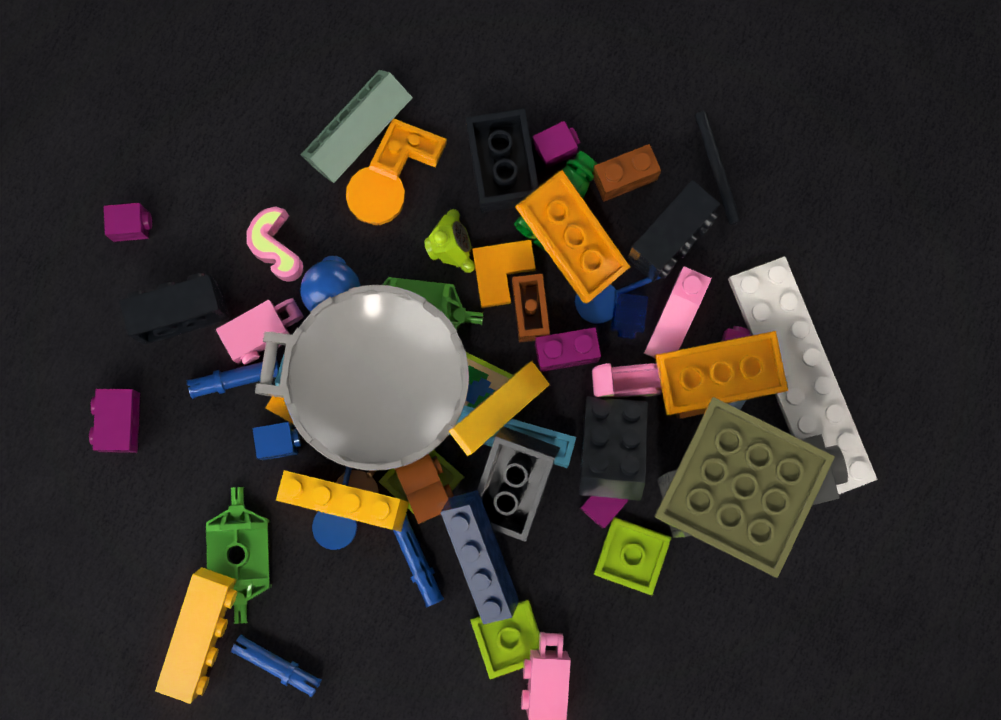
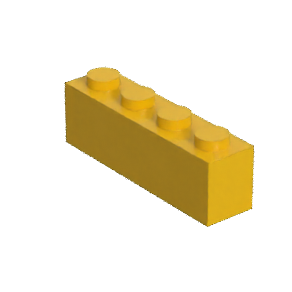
[276,470,409,532]
[155,567,237,704]

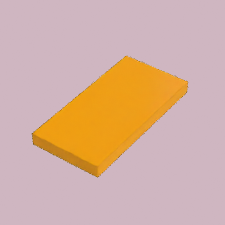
[515,170,630,303]
[655,331,788,415]

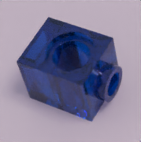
[611,293,648,339]

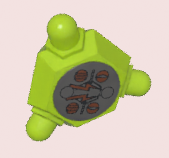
[424,209,475,273]

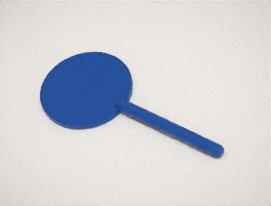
[575,277,661,324]
[312,466,357,550]

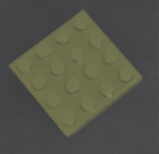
[654,397,835,578]

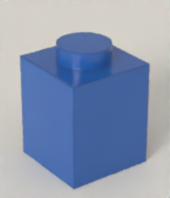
[252,422,301,460]

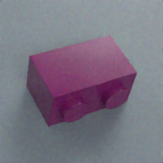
[535,327,601,372]
[89,389,140,453]

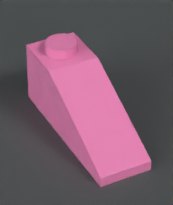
[644,266,712,358]

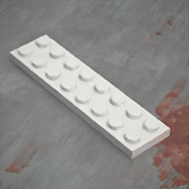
[728,256,878,494]

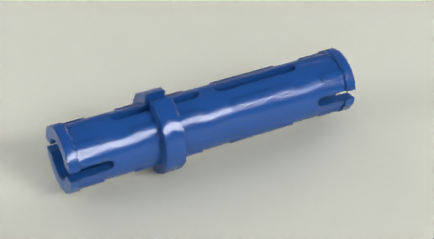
[187,358,279,399]
[393,515,444,608]
[231,635,322,698]

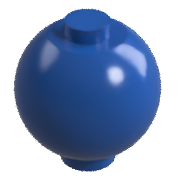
[300,256,360,312]

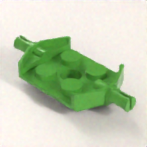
[383,277,484,331]
[206,487,272,624]

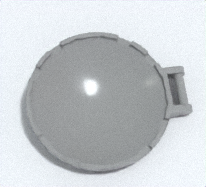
[255,285,469,471]

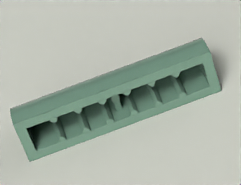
[300,70,413,183]

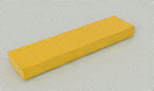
[449,361,550,456]

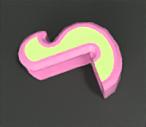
[246,206,303,282]
[592,363,662,399]

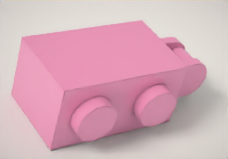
[216,298,304,365]
[521,632,571,720]

